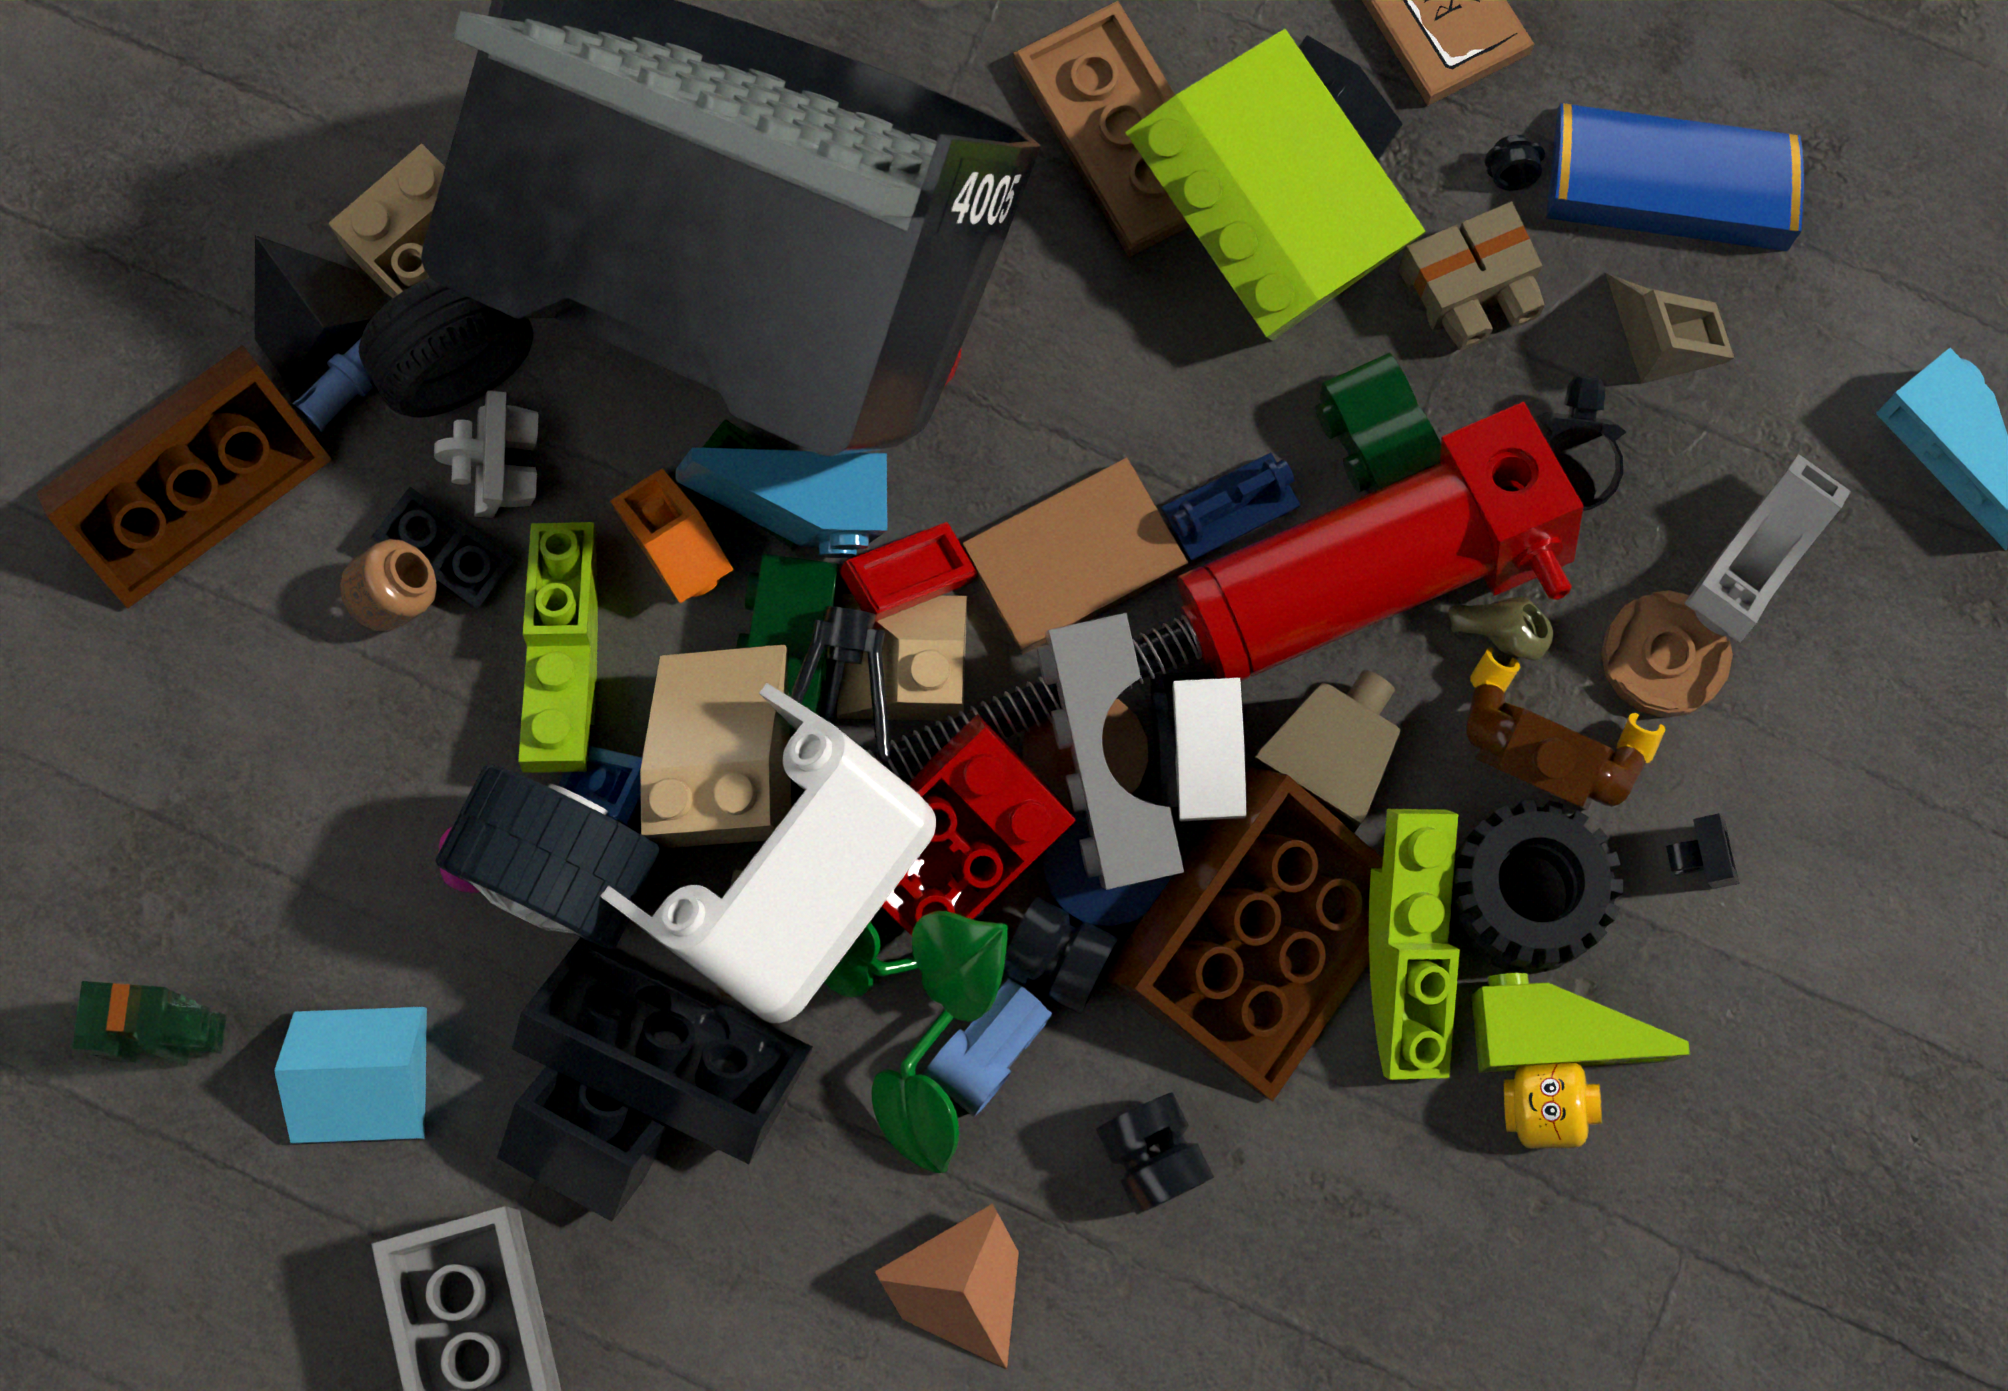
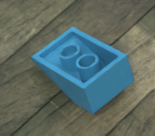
[676,447,887,558]

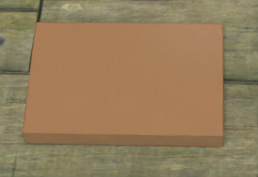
[962,458,1188,655]

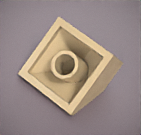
[837,593,967,721]

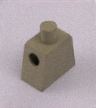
[1252,670,1400,834]

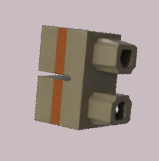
[1398,201,1545,350]

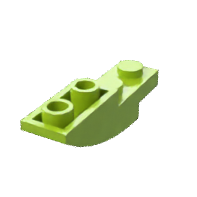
[518,522,598,773]
[1369,809,1460,1080]

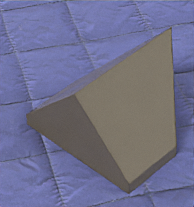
[1605,273,1735,384]

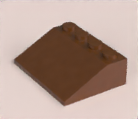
[1102,767,1383,1101]

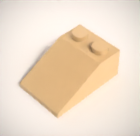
[640,645,792,848]

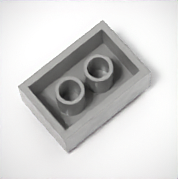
[371,1206,562,1391]

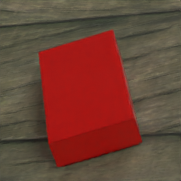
[839,522,978,622]

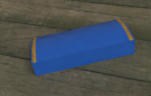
[1546,103,1804,251]

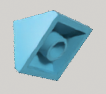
[274,1007,427,1144]

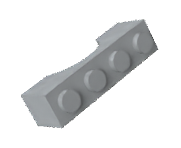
[1037,613,1184,890]

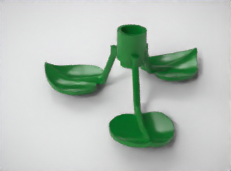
[824,911,1008,1174]

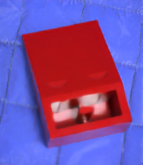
[882,714,1076,936]

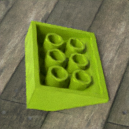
[1125,29,1426,341]

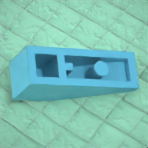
[1876,348,2008,550]

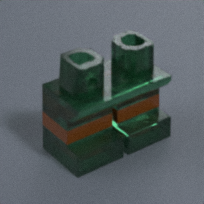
[72,981,227,1066]

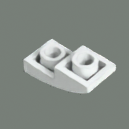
[1172,678,1246,821]

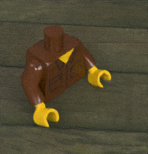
[1466,647,1665,810]

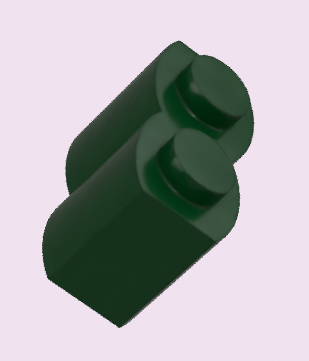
[1315,353,1441,494]

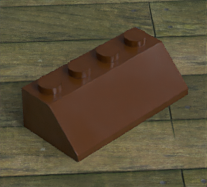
[36,345,332,609]

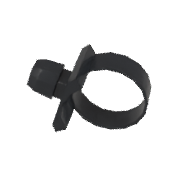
[1537,376,1627,511]

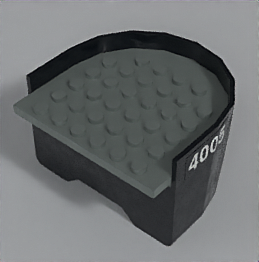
[421,0,1041,456]

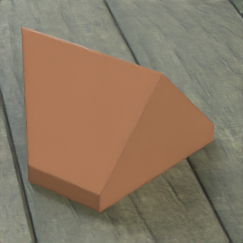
[875,1204,1019,1370]

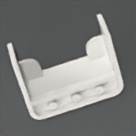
[601,683,936,1023]

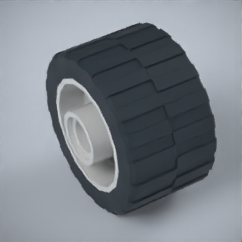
[435,764,662,950]

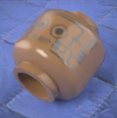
[340,539,437,632]

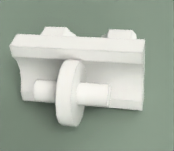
[434,390,538,518]

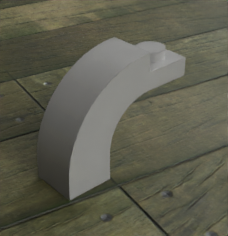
[1684,454,1851,643]

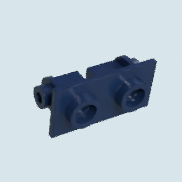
[1161,453,1301,562]

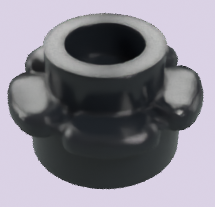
[1484,135,1545,191]

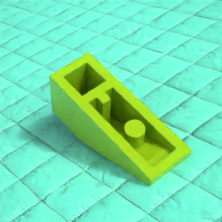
[1471,973,1690,1073]

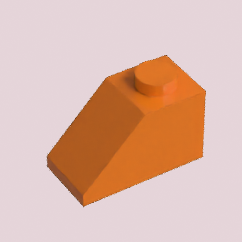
[610,468,734,604]

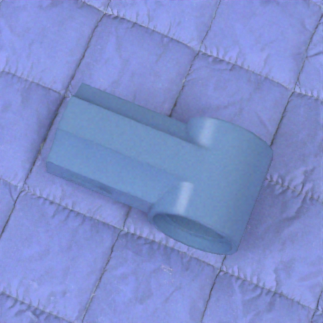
[923,978,1052,1117]

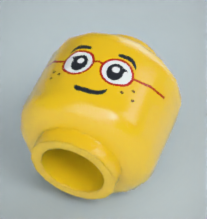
[1504,1062,1602,1148]

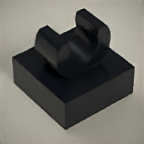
[1666,813,1740,889]

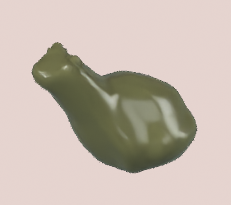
[1448,597,1553,661]

